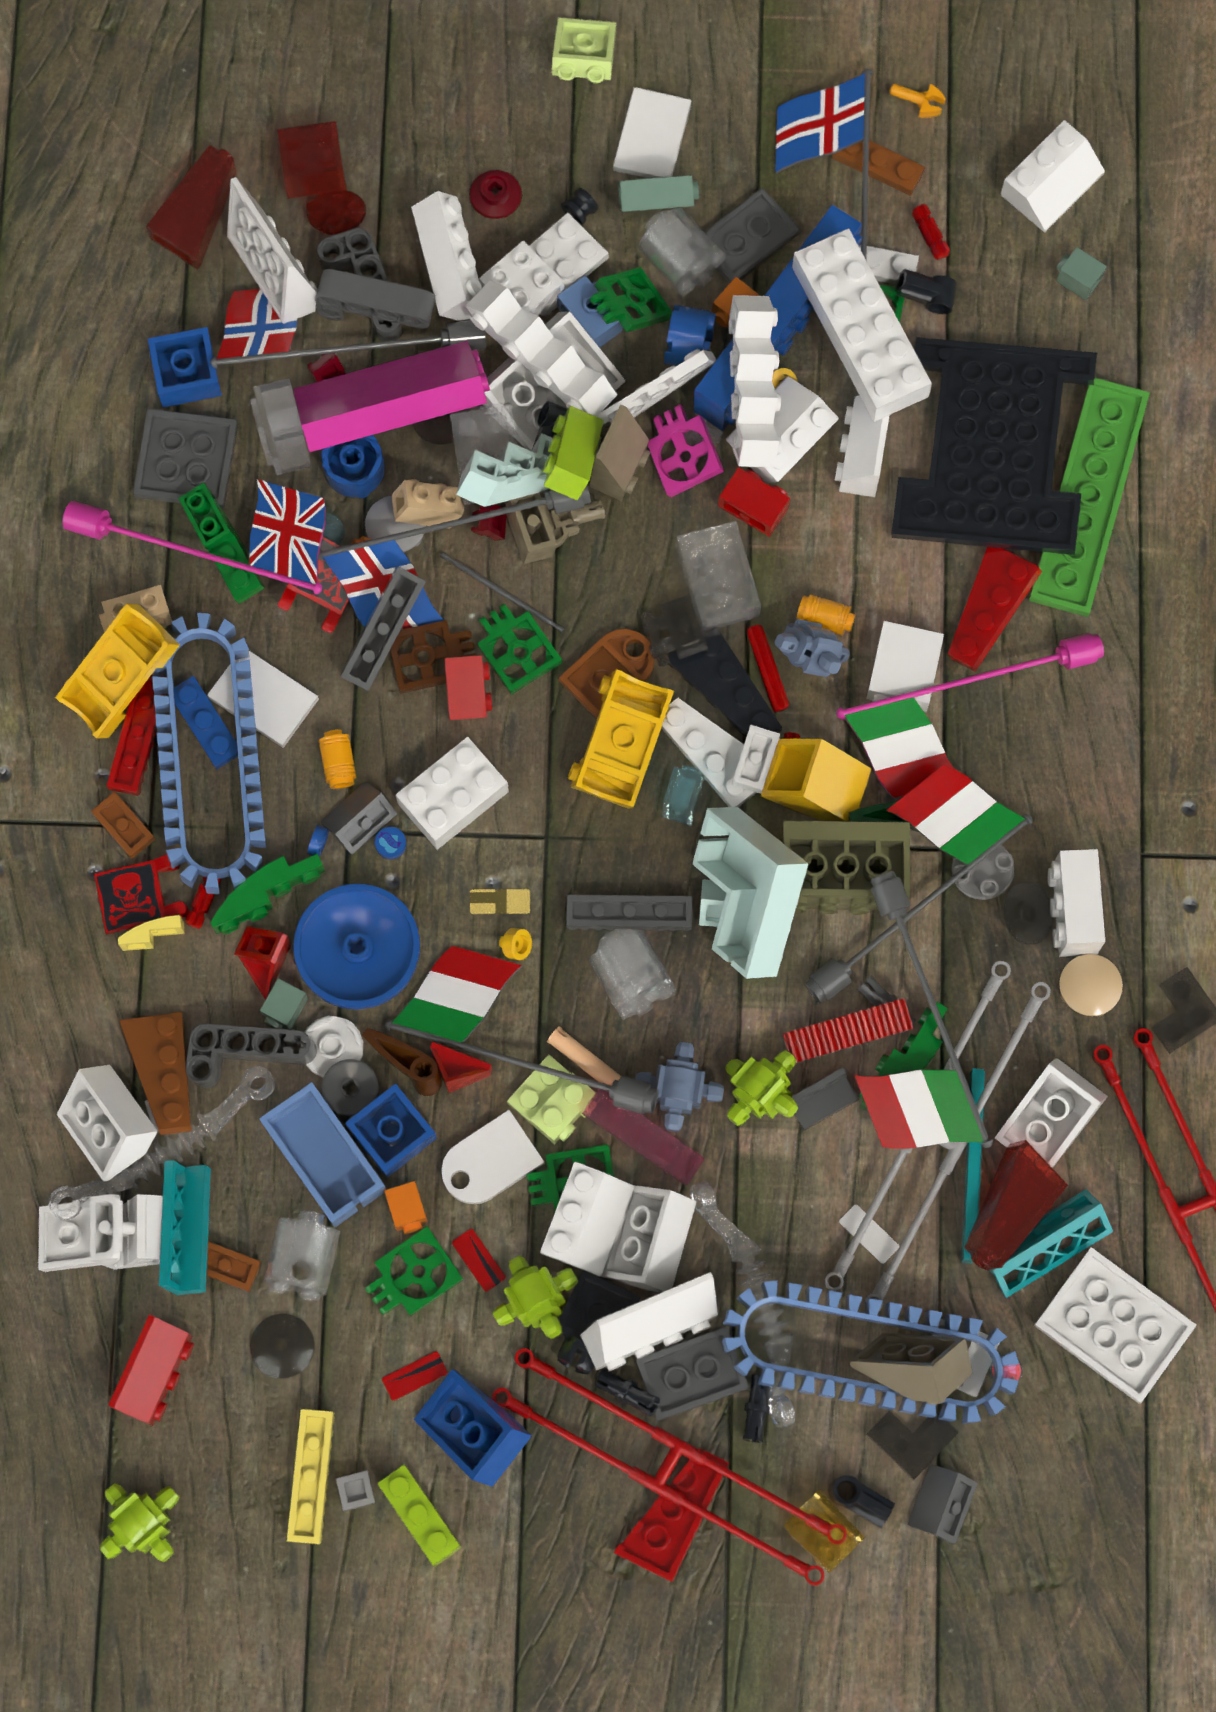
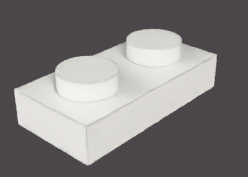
[860,245,919,285]
[732,725,780,794]

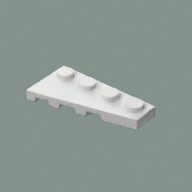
[597,349,716,427]
[661,698,757,807]

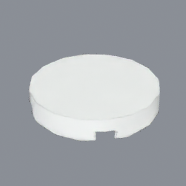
[301,1016,364,1078]

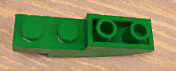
[178,482,265,604]
[210,854,325,935]
[859,1002,948,1111]

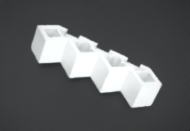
[465,280,617,417]
[729,295,782,467]

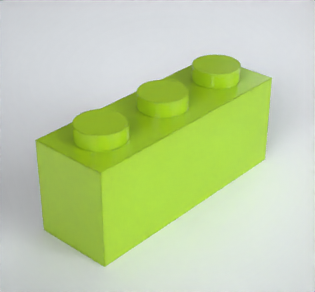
[542,405,604,501]
[377,1465,462,1567]

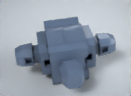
[775,619,850,677]
[635,1042,724,1132]

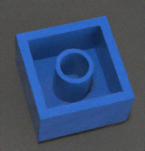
[148,327,222,408]
[345,1083,437,1178]

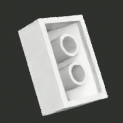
[1001,120,1104,233]
[725,376,839,483]
[835,395,889,497]
[57,1065,157,1182]
[540,1162,635,1277]
[601,1185,697,1293]

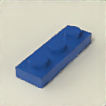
[168,676,238,770]

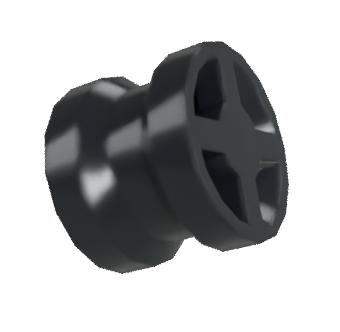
[561,187,599,226]

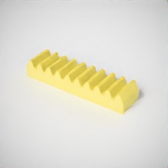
[287,1409,334,1545]

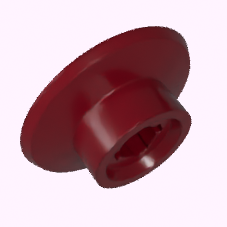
[469,170,522,219]

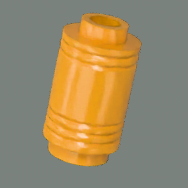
[796,594,856,636]
[319,729,356,789]

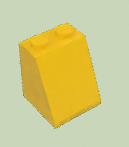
[761,739,871,822]

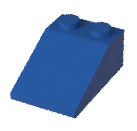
[413,1369,532,1487]

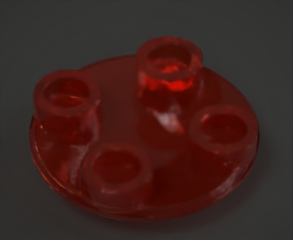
[306,184,366,235]

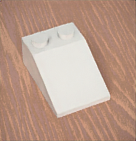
[995,1058,1108,1177]

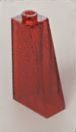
[146,145,237,270]
[964,1140,1068,1270]

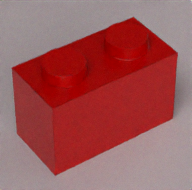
[718,467,790,537]
[444,655,492,721]

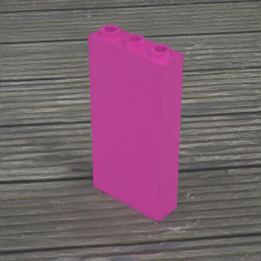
[293,340,490,452]

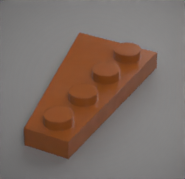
[119,1012,192,1135]

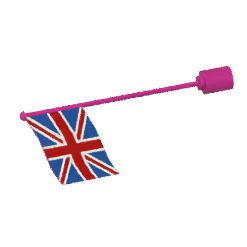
[63,479,326,594]

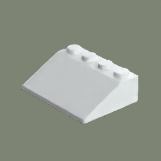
[227,177,318,324]
[483,311,626,451]

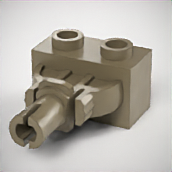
[505,492,605,564]

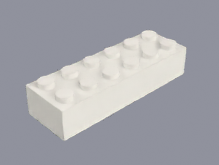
[792,228,932,422]

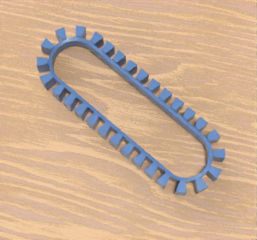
[152,613,266,894]
[722,1280,1019,1424]

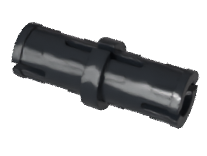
[595,1369,660,1416]
[742,1374,771,1443]

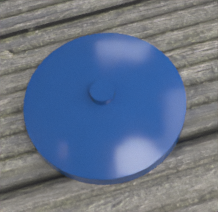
[293,884,420,1010]

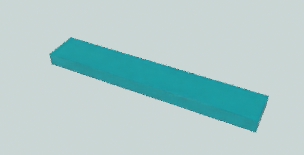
[961,1068,985,1264]

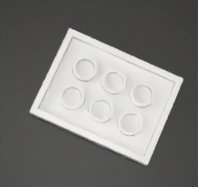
[1034,1247,1197,1404]

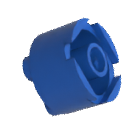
[664,304,716,370]
[321,435,385,498]

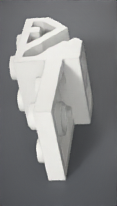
[479,213,609,316]
[38,1194,163,1272]

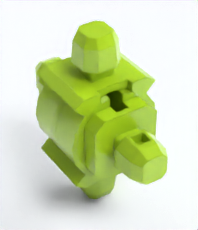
[725,1050,798,1126]
[492,1255,578,1339]
[99,1483,179,1562]

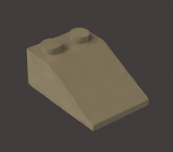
[589,405,651,501]
[850,1333,973,1405]

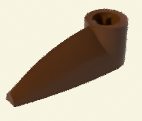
[362,1028,442,1096]

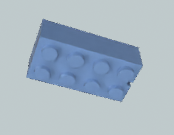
[259,1082,387,1228]

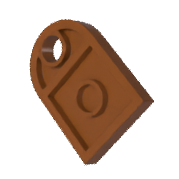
[558,629,655,719]

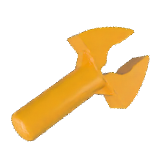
[890,84,946,118]

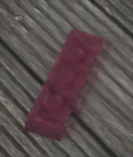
[581,1089,705,1186]

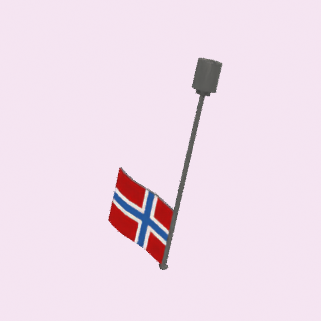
[210,289,486,368]

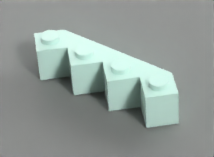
[456,433,601,507]

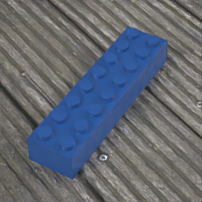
[693,205,863,431]

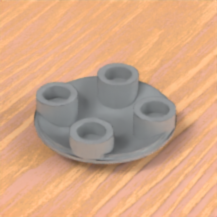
[365,496,426,552]
[951,845,1014,900]

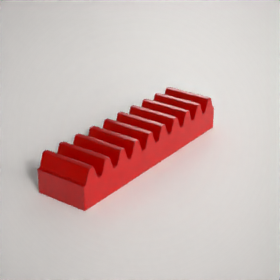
[107,673,167,796]
[783,998,914,1063]

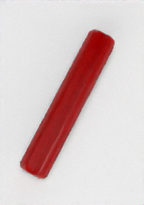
[747,624,789,712]

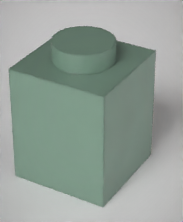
[1056,247,1107,300]
[260,978,308,1030]

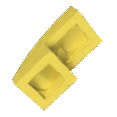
[118,915,185,951]

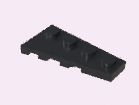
[665,627,782,737]

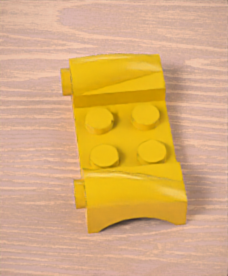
[55,603,180,739]
[568,669,674,809]

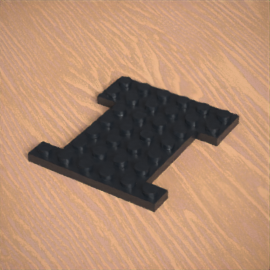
[891,337,1097,555]

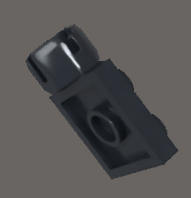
[558,1270,641,1375]

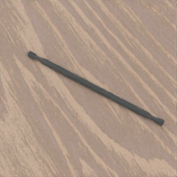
[440,552,565,633]

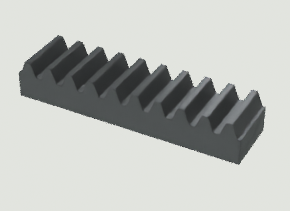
[566,895,692,931]

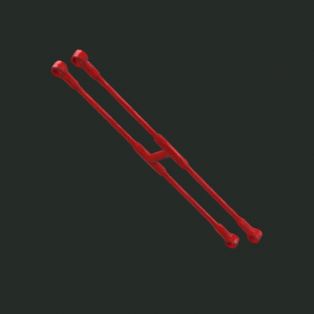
[1092,1028,1216,1312]
[492,1348,847,1586]

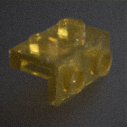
[784,1490,865,1573]

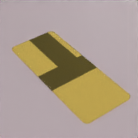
[470,889,530,914]

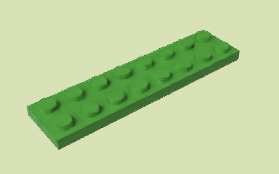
[1029,378,1150,617]

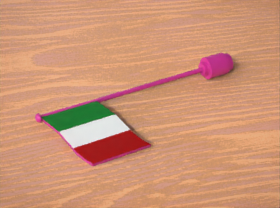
[836,633,1104,798]

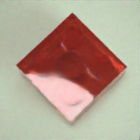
[277,121,347,199]

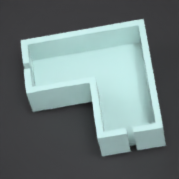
[692,807,808,979]

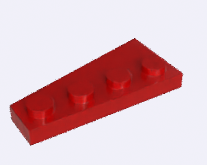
[948,547,1042,672]
[613,1448,729,1583]

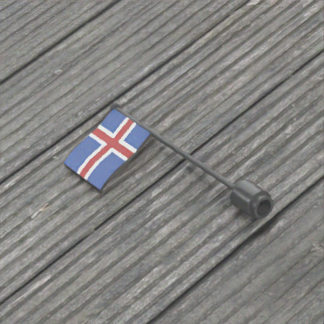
[775,68,873,261]
[318,486,591,630]

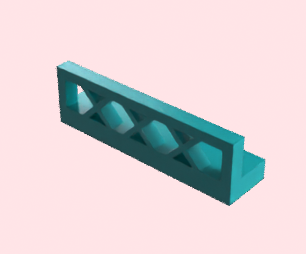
[159,1160,211,1295]
[979,1189,1113,1298]

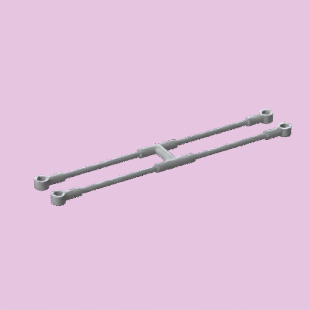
[825,961,1051,1311]

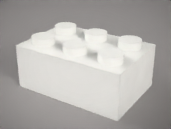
[396,737,509,850]
[1048,849,1105,957]

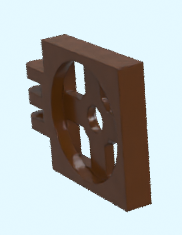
[390,620,477,694]

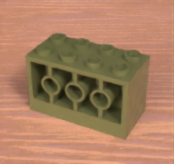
[781,821,910,915]

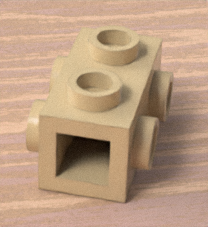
[392,479,464,529]
[99,585,172,632]

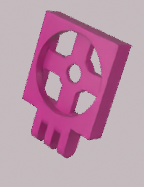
[648,404,724,497]

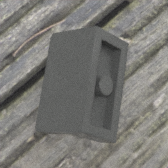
[321,782,398,855]
[791,1067,859,1131]
[908,1465,978,1544]

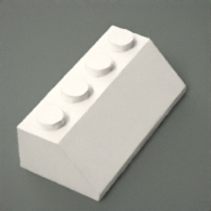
[412,191,482,321]
[581,1272,718,1371]

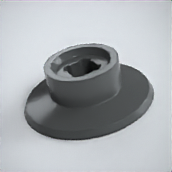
[321,1059,379,1116]

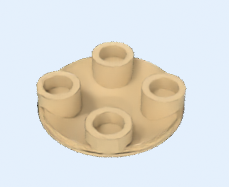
[1059,954,1123,1016]

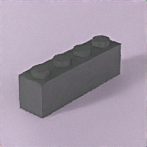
[340,565,426,691]

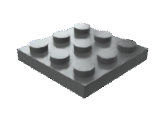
[133,409,239,509]

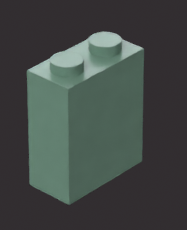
[618,175,699,212]

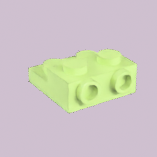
[552,18,616,83]
[507,1055,597,1145]

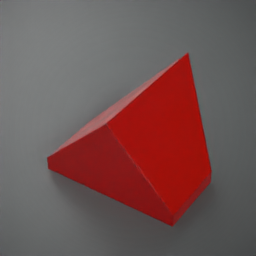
[234,926,291,1000]
[430,1042,492,1093]

